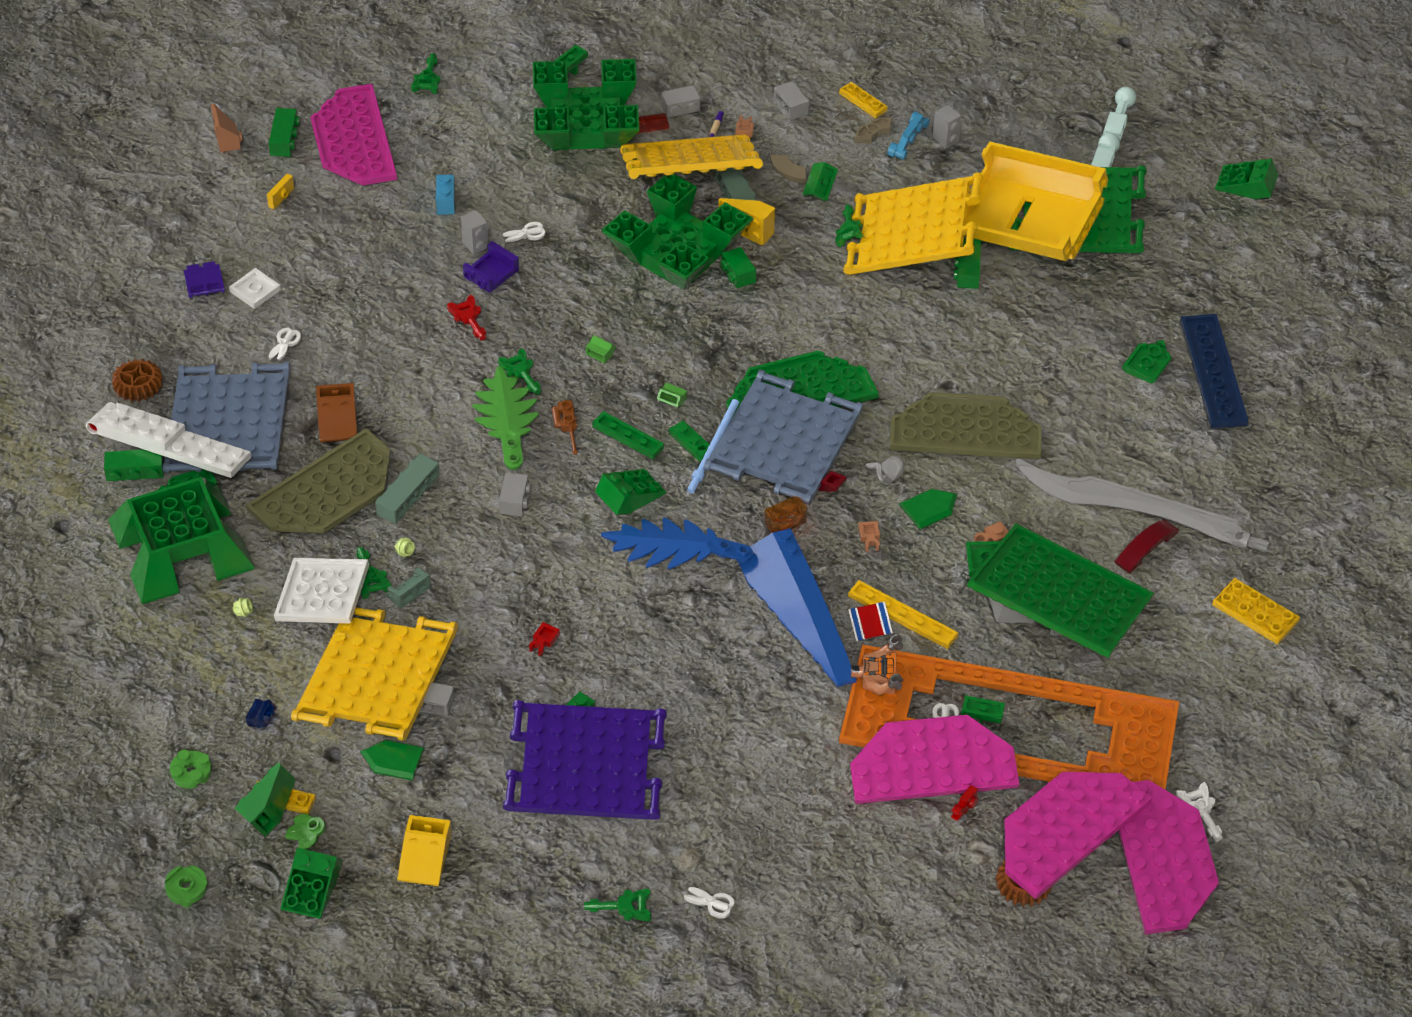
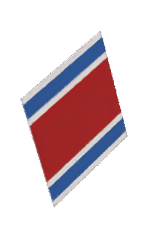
[848,602,893,641]

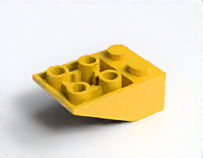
[718,198,775,246]
[397,815,452,886]

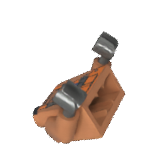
[851,634,903,695]

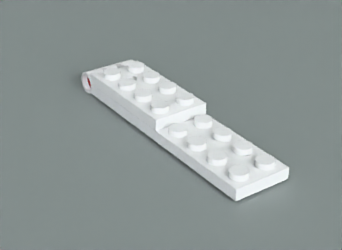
[86,402,251,478]

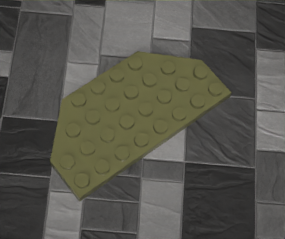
[890,392,1041,459]
[246,428,390,533]

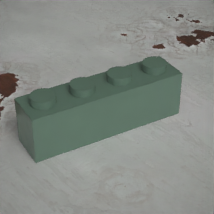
[715,167,756,201]
[375,454,440,524]

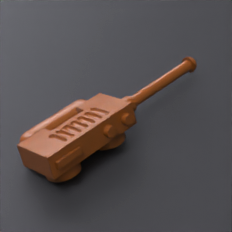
[552,400,578,455]

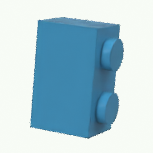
[436,175,455,215]

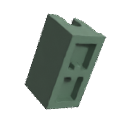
[386,567,430,609]

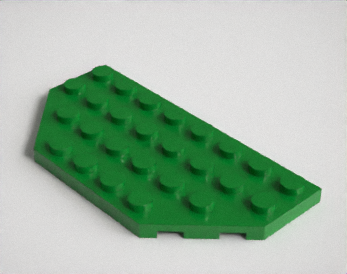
[726,351,879,419]

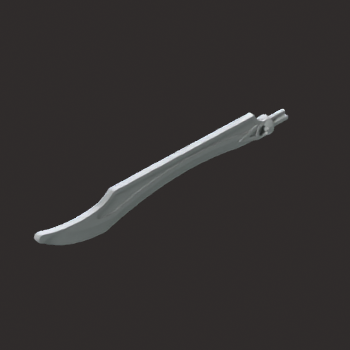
[1015,459,1270,552]

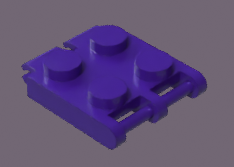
[183,261,225,298]

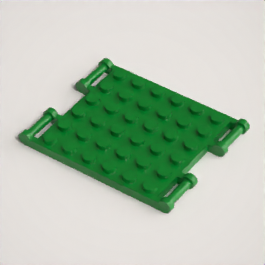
[1008,165,1147,253]

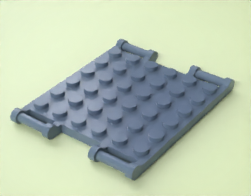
[163,362,290,473]
[704,370,864,505]

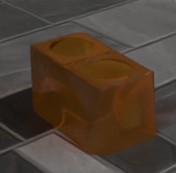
[764,496,807,533]

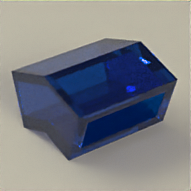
[246,698,277,728]

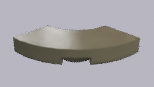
[854,118,892,144]
[770,155,806,183]

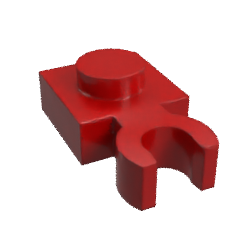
[529,622,560,656]
[951,785,978,822]

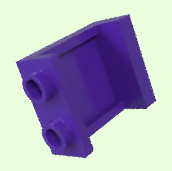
[463,241,519,293]

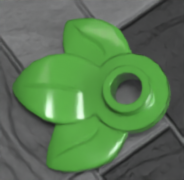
[285,814,325,850]

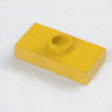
[267,174,294,209]

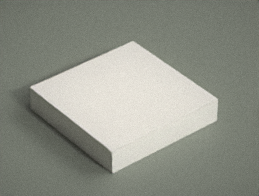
[229,268,281,309]

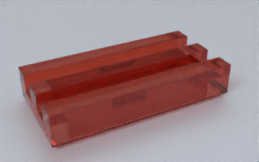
[638,113,669,133]

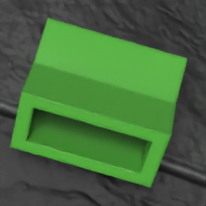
[586,335,616,364]
[657,383,687,407]

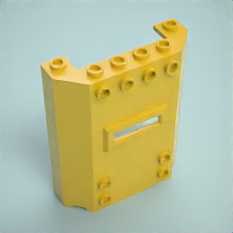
[964,141,1108,261]

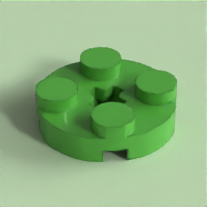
[170,750,212,789]
[165,865,208,907]

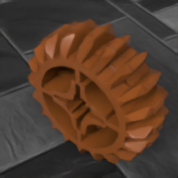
[112,358,163,403]
[996,860,1052,907]

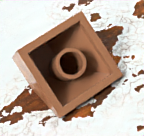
[211,104,243,153]

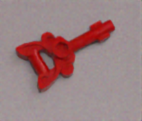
[447,295,486,341]

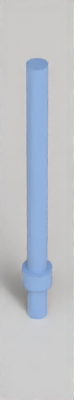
[687,399,739,494]

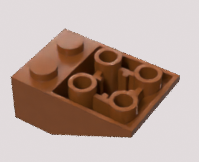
[316,383,357,442]

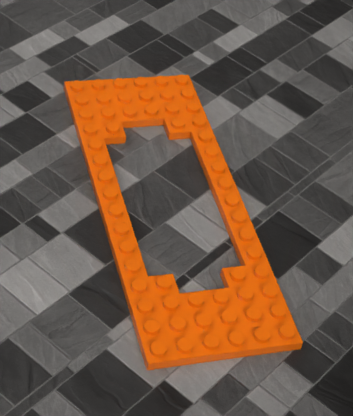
[839,644,1179,789]

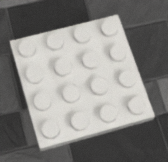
[274,558,369,623]

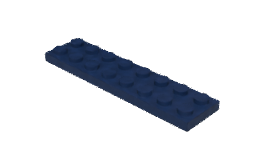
[1180,314,1249,429]

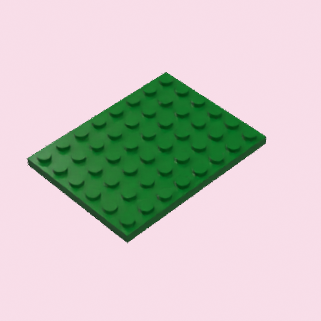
[967,523,1154,658]

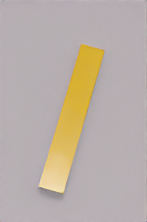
[848,580,959,649]

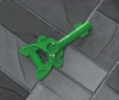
[411,53,441,94]
[835,204,863,248]
[498,349,541,395]
[356,547,391,599]
[584,889,651,921]

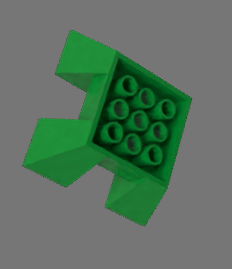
[533,59,639,150]
[602,174,753,290]
[108,477,254,604]

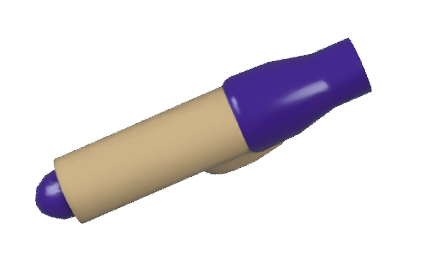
[709,111,724,137]

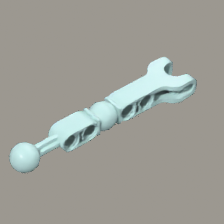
[1091,87,1136,167]

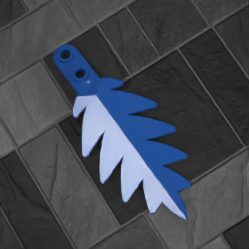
[601,517,753,569]

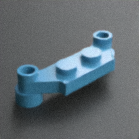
[887,111,930,160]

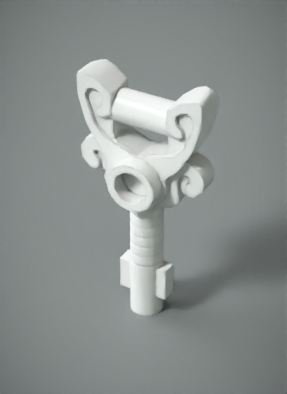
[1176,782,1223,842]

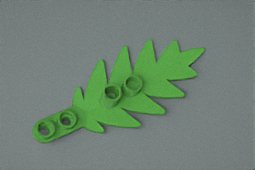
[472,366,539,470]

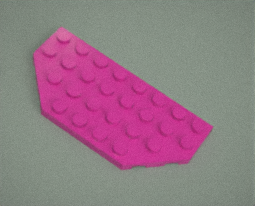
[310,84,397,185]
[850,715,1019,804]
[1004,772,1152,899]
[1118,780,1219,934]

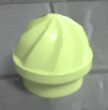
[394,537,415,557]
[233,597,253,617]

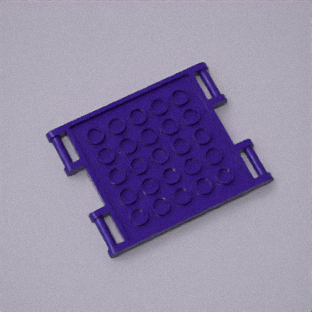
[503,700,667,820]

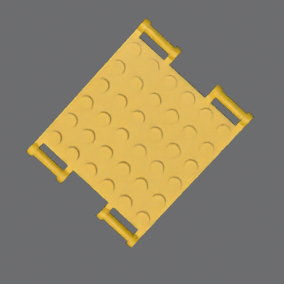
[620,134,763,179]
[843,173,983,275]
[291,607,458,741]

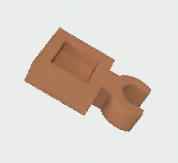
[735,115,754,138]
[858,521,880,552]
[974,521,1009,542]

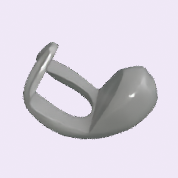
[866,456,905,485]

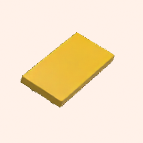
[1212,578,1300,645]

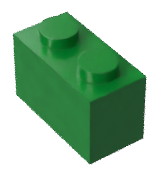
[720,247,756,289]

